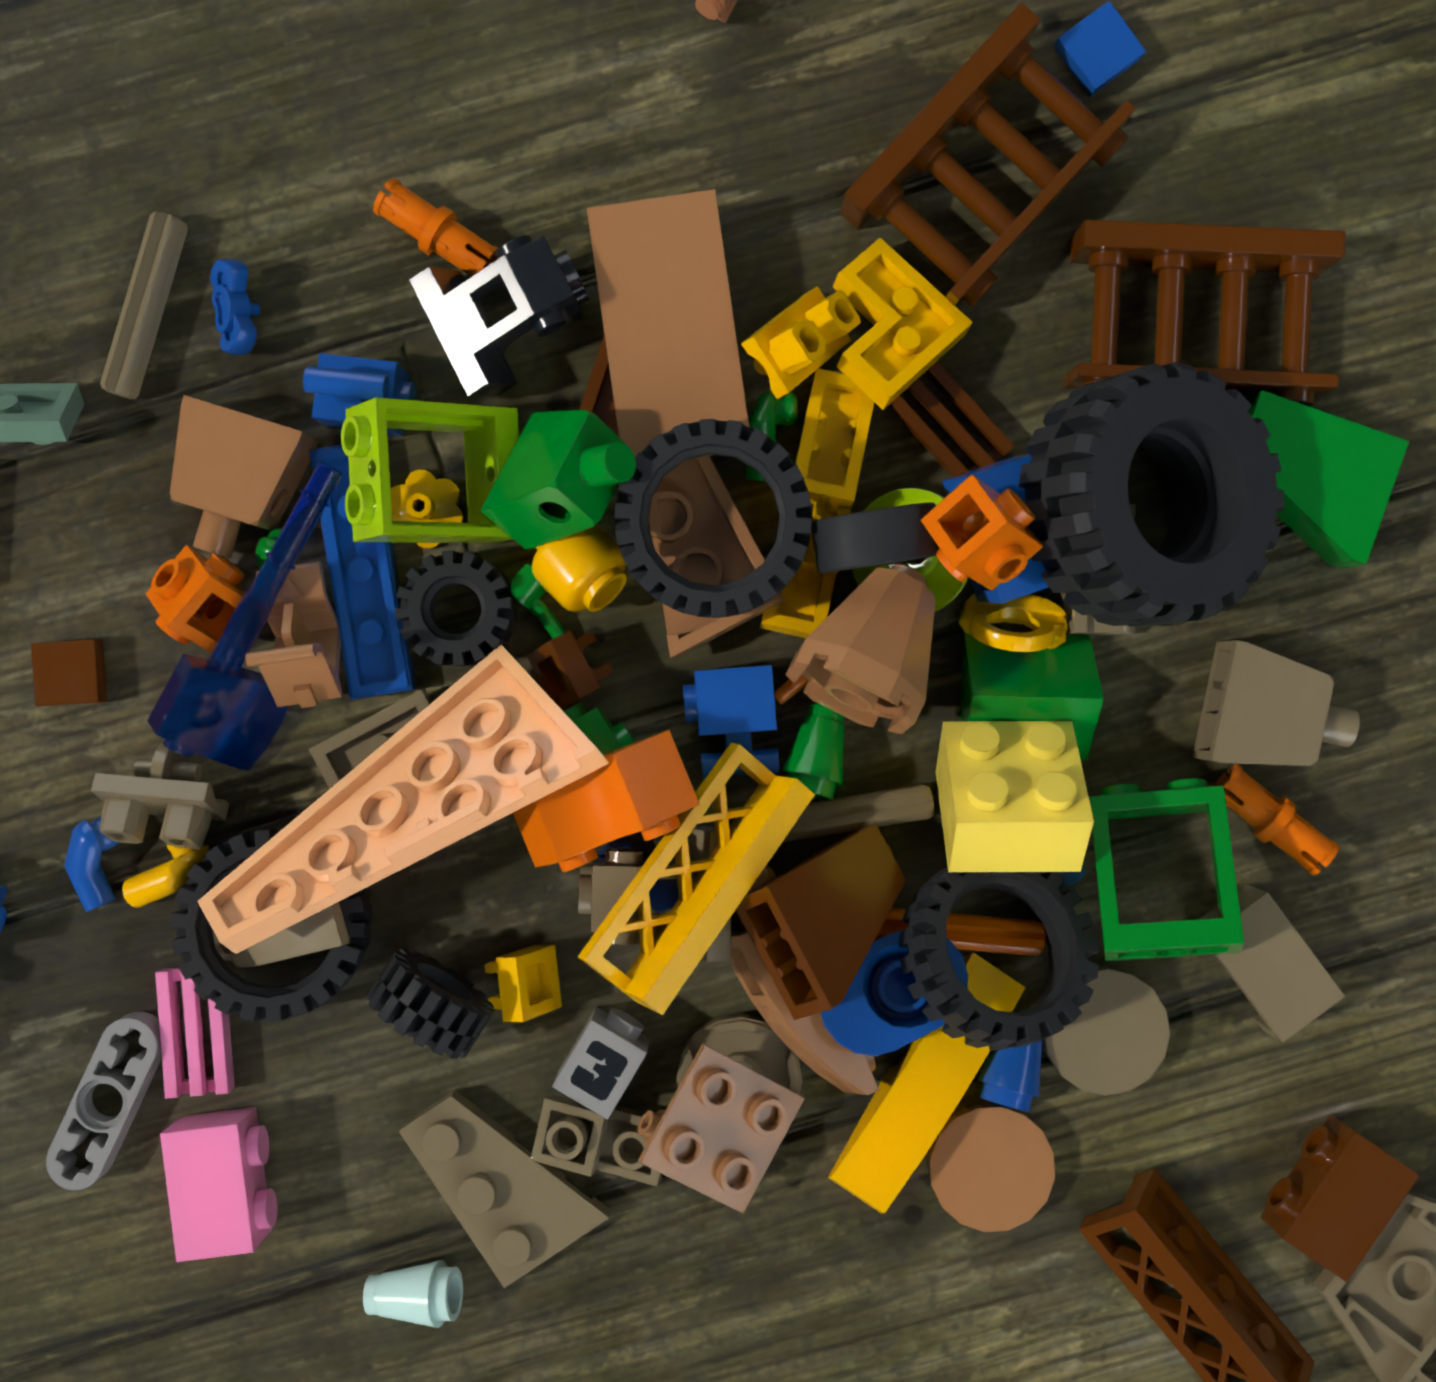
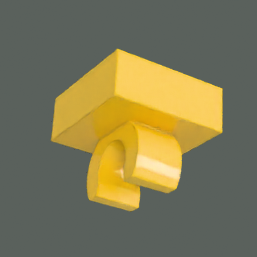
[484,945,562,1022]

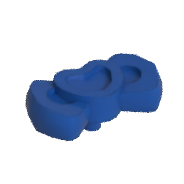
[210,258,260,356]

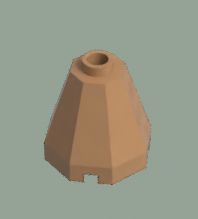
[785,564,936,734]

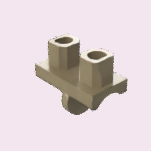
[91,742,230,850]

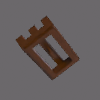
[887,361,1014,477]

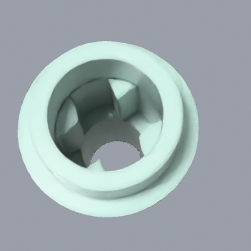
[363,1260,463,1328]

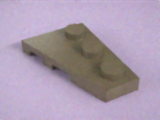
[399,1089,611,1288]

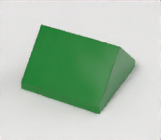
[960,632,1104,761]

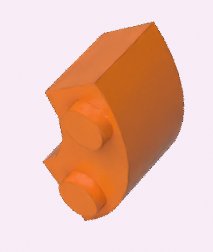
[513,730,700,872]

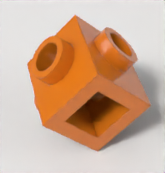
[920,474,1044,591]
[145,545,260,658]

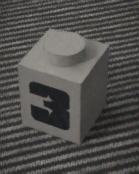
[552,1007,650,1120]

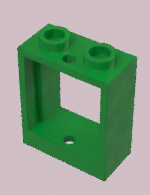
[1089,778,1244,961]

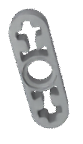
[46,1012,162,1190]

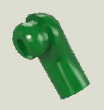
[745,390,797,481]

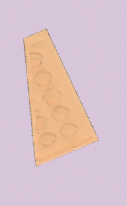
[197,644,609,954]

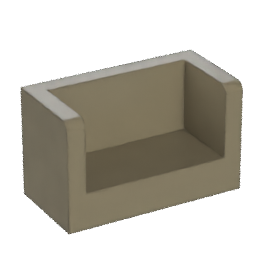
[1200,884,1345,1043]

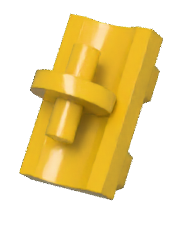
[741,286,861,399]

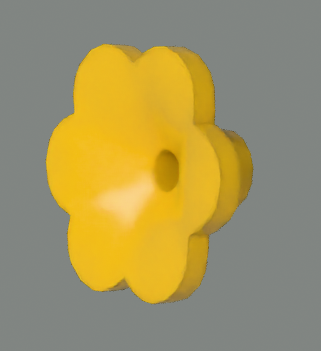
[391,469,464,549]

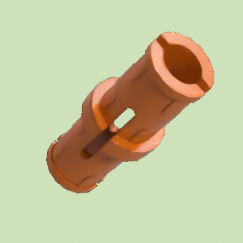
[373,178,499,277]
[1214,764,1340,876]

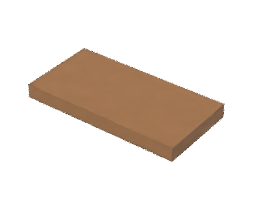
[587,189,749,459]

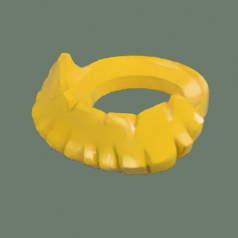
[959,593,1068,652]

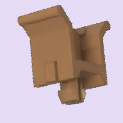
[245,561,342,708]

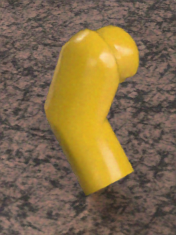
[122,844,210,908]

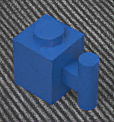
[303,353,417,437]
[683,665,779,779]

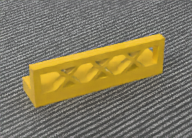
[578,743,815,1015]

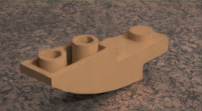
[730,866,879,1095]

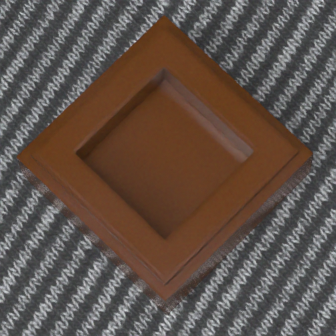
[31,639,107,706]

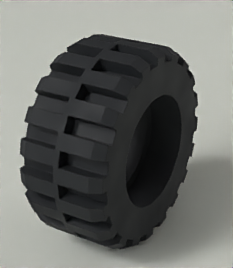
[1018,362,1284,627]

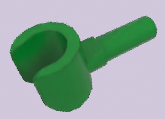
[510,563,566,639]

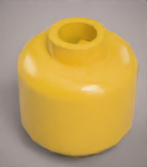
[532,524,627,612]

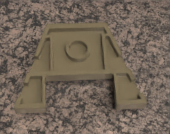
[1313,1191,1436,1382]

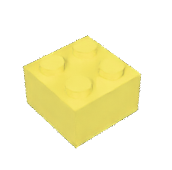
[935,721,1094,872]

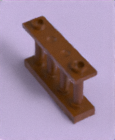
[840,2,1136,307]
[1064,220,1346,406]

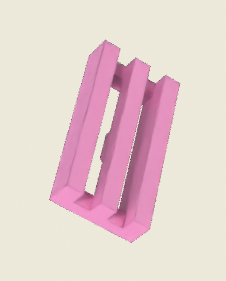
[155,967,235,1099]

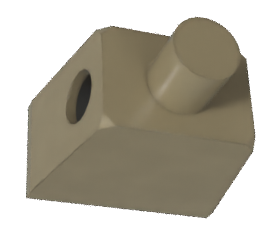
[1192,640,1360,766]

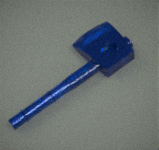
[147,461,343,771]

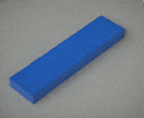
[309,445,417,700]

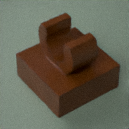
[527,630,613,710]

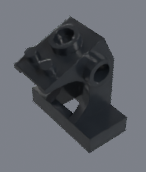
[410,235,589,396]

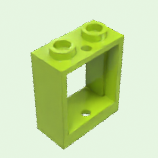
[341,397,519,544]

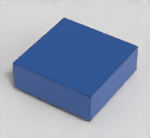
[1053,1,1146,97]

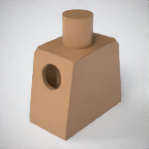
[170,395,319,558]

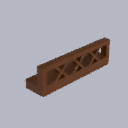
[1078,1168,1315,1382]

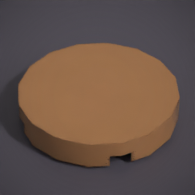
[927,1101,1055,1232]

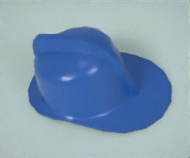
[820,929,969,1056]

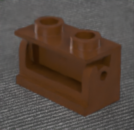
[1260,1114,1420,1283]

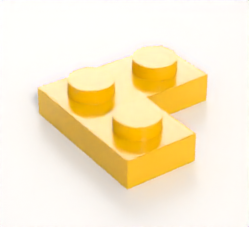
[833,238,973,410]

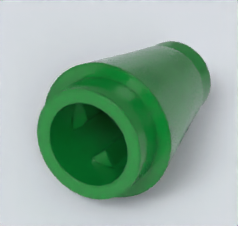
[781,704,845,801]

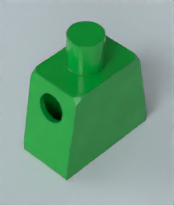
[480,410,636,549]

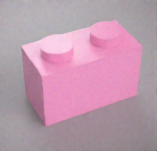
[160,1107,278,1262]

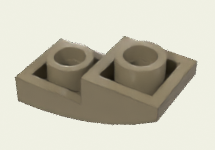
[530,1095,663,1187]

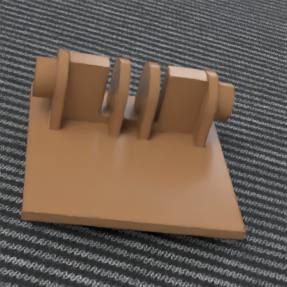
[638,1043,805,1213]

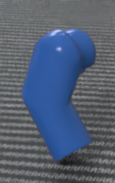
[64,816,118,913]

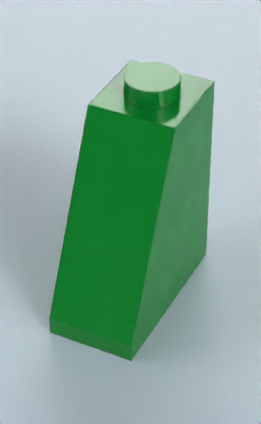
[1246,390,1409,569]

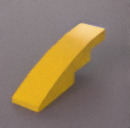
[760,368,874,638]
[828,952,1026,1213]

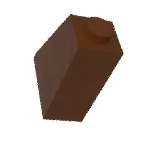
[736,822,906,1020]

